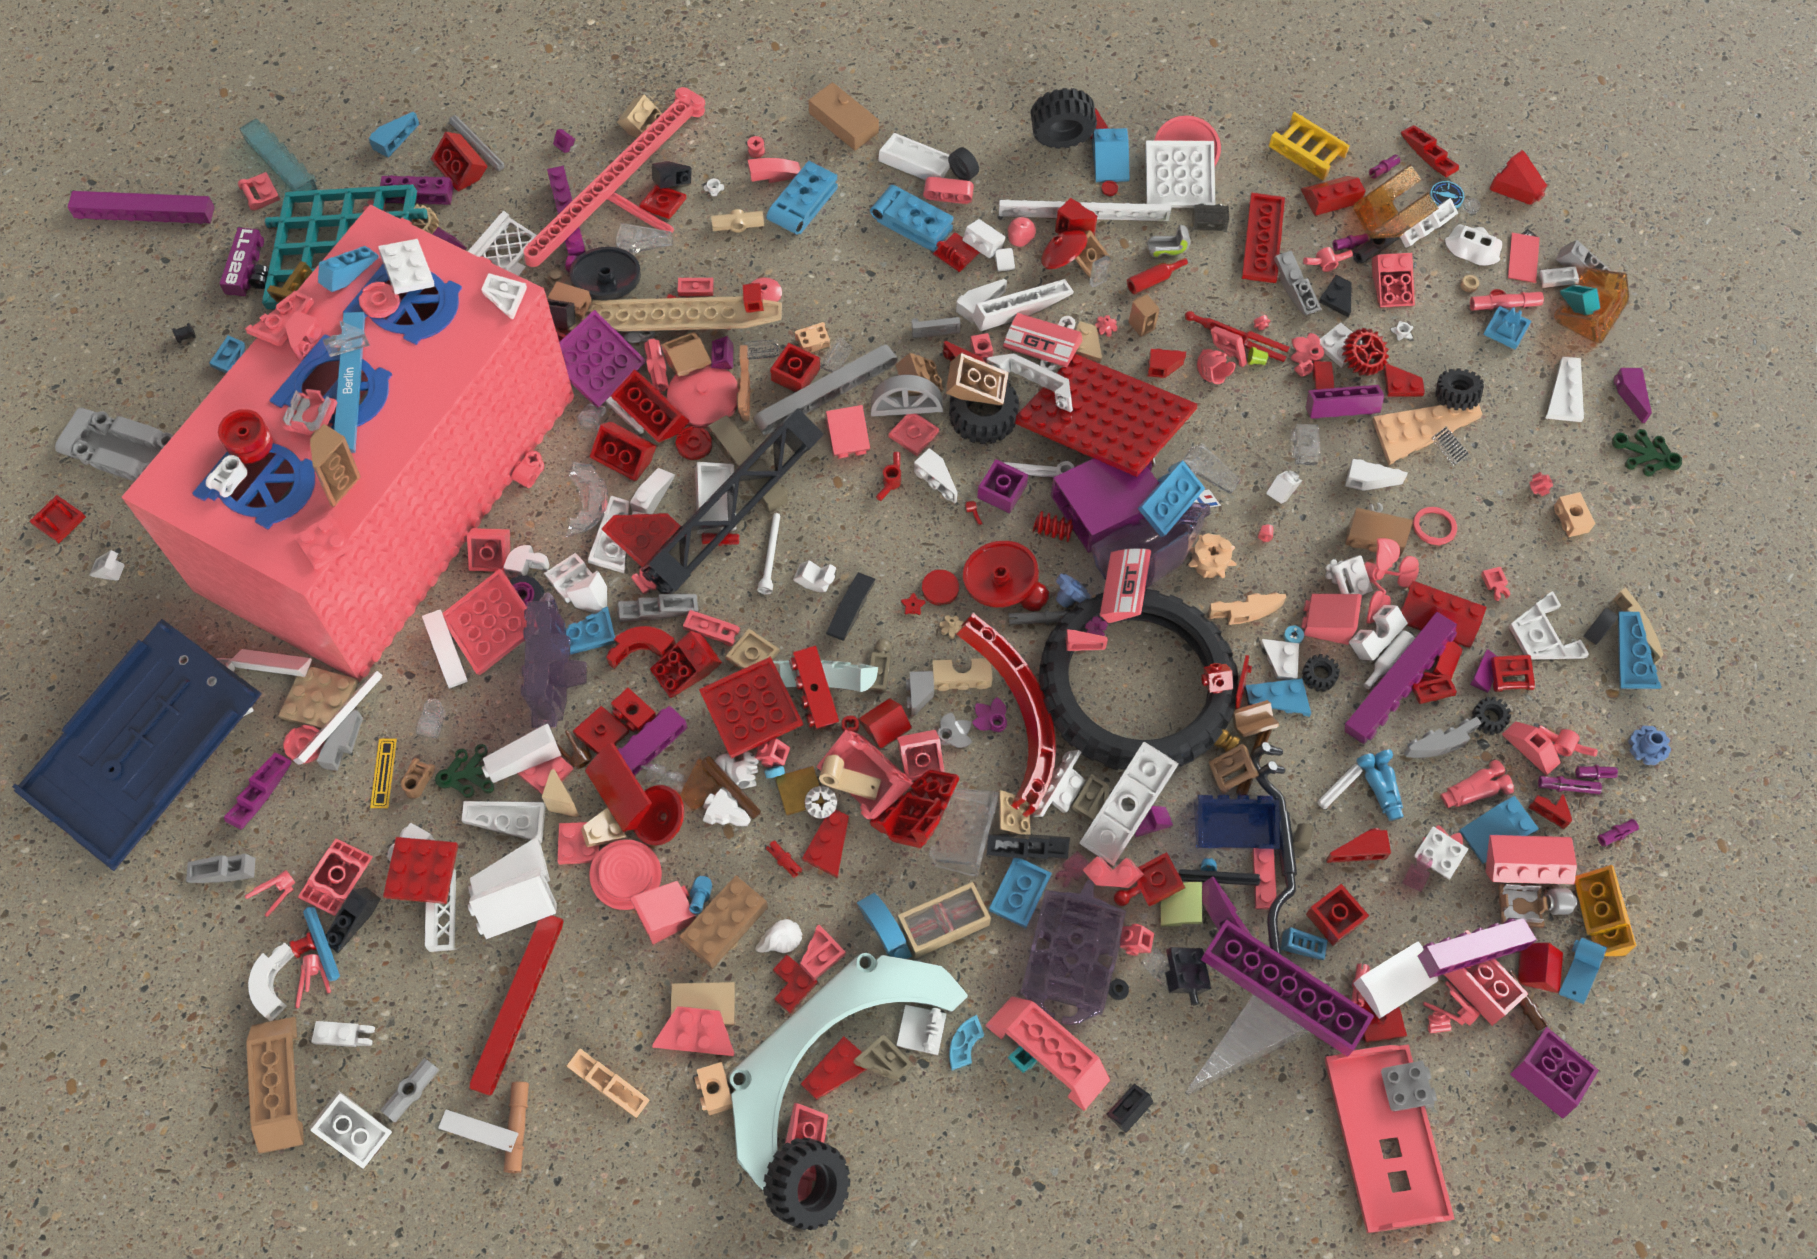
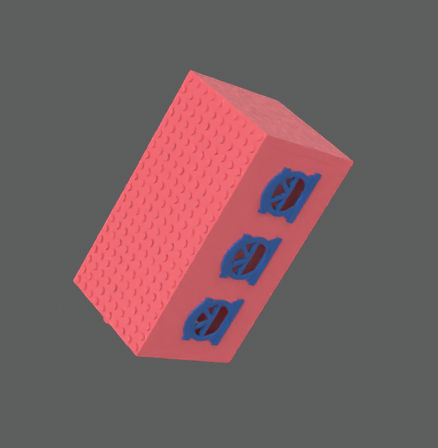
[122,205,574,682]

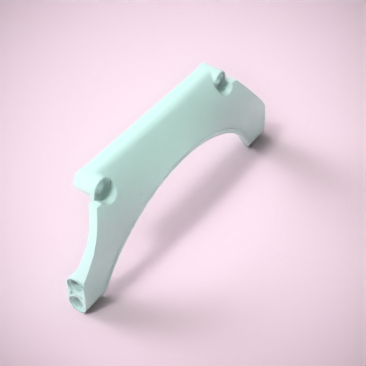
[728,953,968,1190]

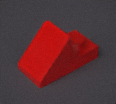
[1528,794,1572,829]

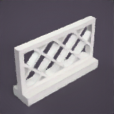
[468,211,537,271]

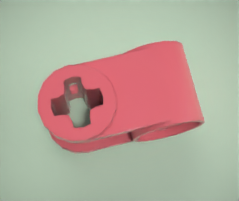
[512,451,544,488]

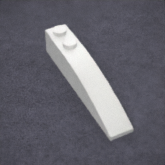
[972,279,1074,331]

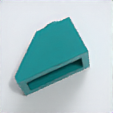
[1560,284,1600,316]

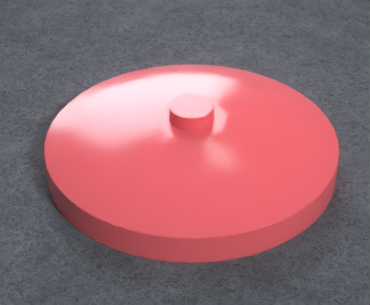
[1154,116,1221,168]
[667,364,739,428]

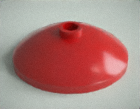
[1041,230,1088,270]
[634,785,684,846]

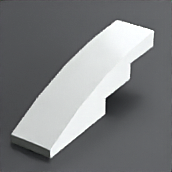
[1398,198,1458,247]
[422,609,468,689]

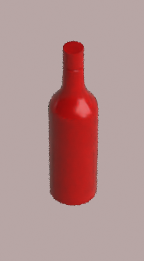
[1126,258,1188,295]

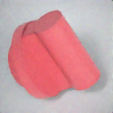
[1428,1011,1451,1033]

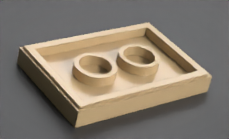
[671,982,735,1026]

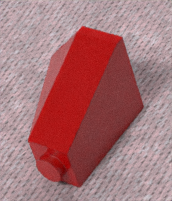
[1489,150,1547,205]

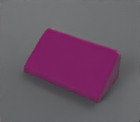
[711,336,734,369]
[1470,649,1497,693]

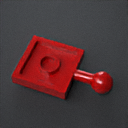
[1114,852,1186,907]

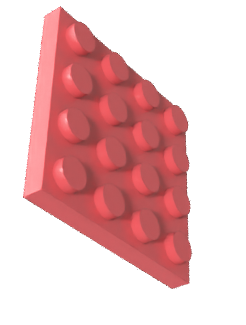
[443,569,540,675]

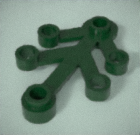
[1612,429,1682,476]
[435,744,494,798]

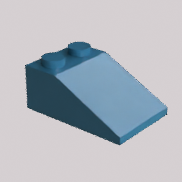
[1092,128,1130,182]
[1459,796,1539,864]

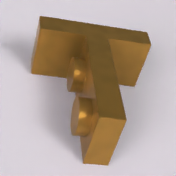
[267,261,313,303]

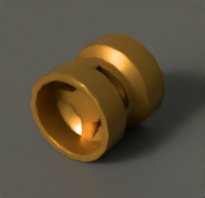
[1214,729,1241,752]

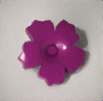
[1085,616,1108,636]

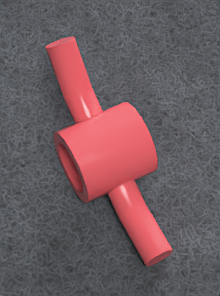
[1303,247,1353,272]
[1538,725,1598,757]

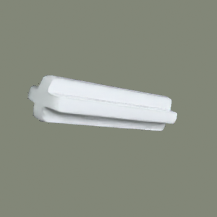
[1317,764,1363,809]

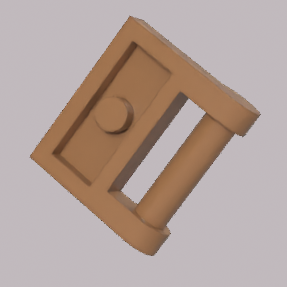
[1209,744,1259,794]

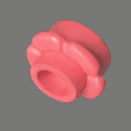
[1254,315,1271,330]

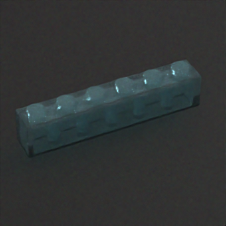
[239,118,318,191]

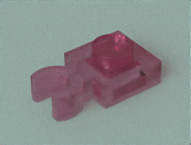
[1055,851,1089,887]
[1402,853,1433,892]

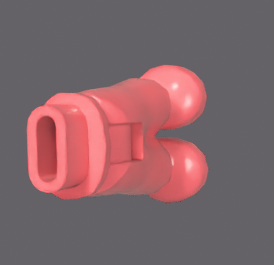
[1440,760,1514,808]

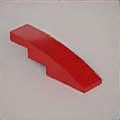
[1401,125,1459,177]

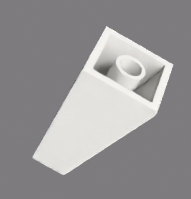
[468,867,557,939]

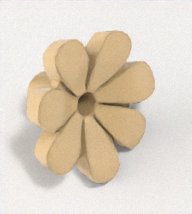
[939,615,963,639]

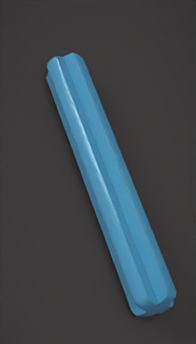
[303,907,340,981]

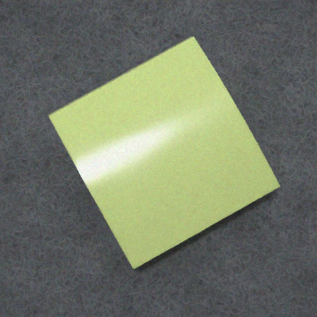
[1161,882,1202,926]

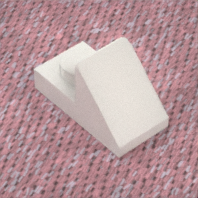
[90,550,124,581]

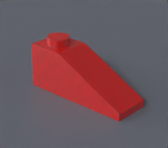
[1326,828,1391,863]

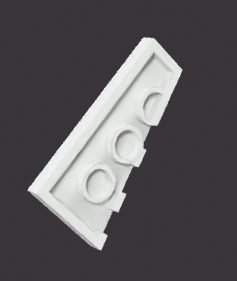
[1545,357,1584,422]
[588,496,629,573]

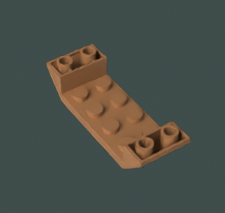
[246,1017,304,1154]

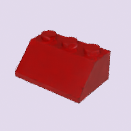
[430,131,488,191]
[1301,176,1366,216]
[590,422,657,481]

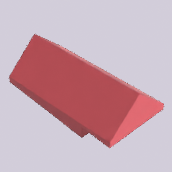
[785,1103,828,1202]

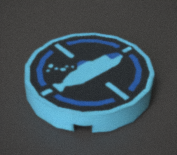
[1429,181,1464,208]

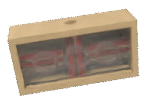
[898,882,991,959]

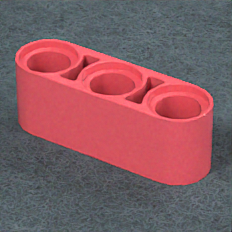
[923,177,974,204]

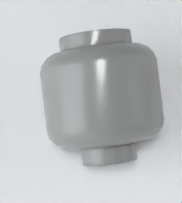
[1544,888,1577,915]

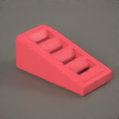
[1066,629,1108,651]

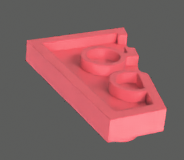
[245,291,314,347]

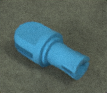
[689,876,712,914]

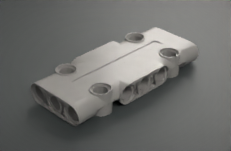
[55,408,173,481]

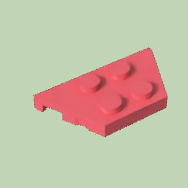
[652,1006,735,1056]

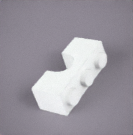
[1349,605,1408,661]

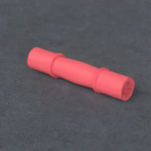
[1470,292,1544,311]

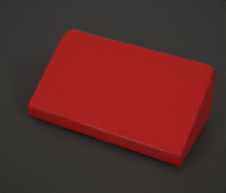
[1432,641,1463,679]

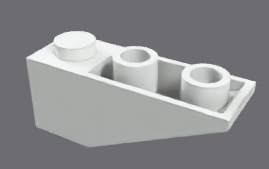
[914,448,957,503]
[1345,459,1407,491]

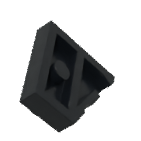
[1319,275,1352,317]

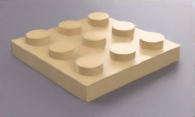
[279,666,359,730]

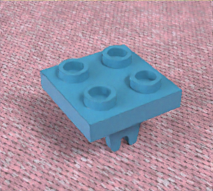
[1483,306,1531,350]

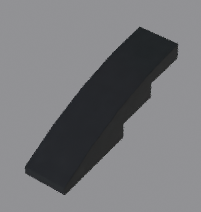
[826,572,875,641]
[987,834,1070,859]

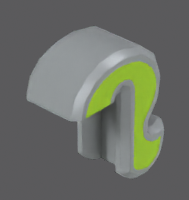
[1147,225,1191,258]

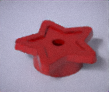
[901,593,926,615]

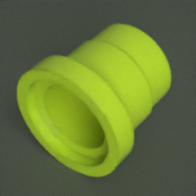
[1247,347,1268,365]

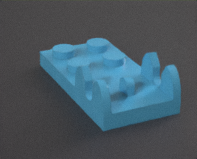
[1137,460,1206,537]

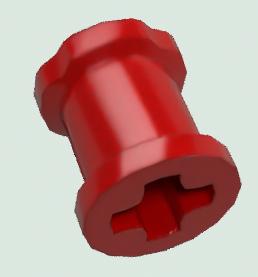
[289,932,316,958]

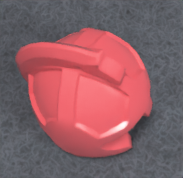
[1197,349,1235,384]

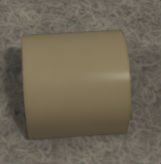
[1293,823,1314,851]

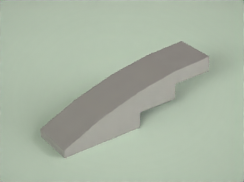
[617,594,698,622]

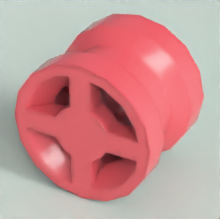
[747,136,765,158]

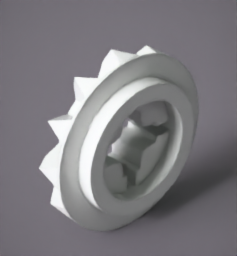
[805,786,837,818]

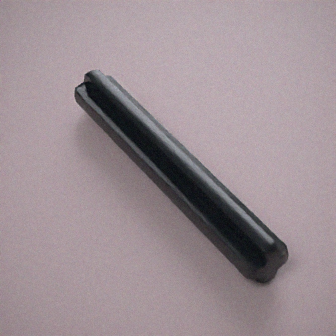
[1178,869,1260,886]

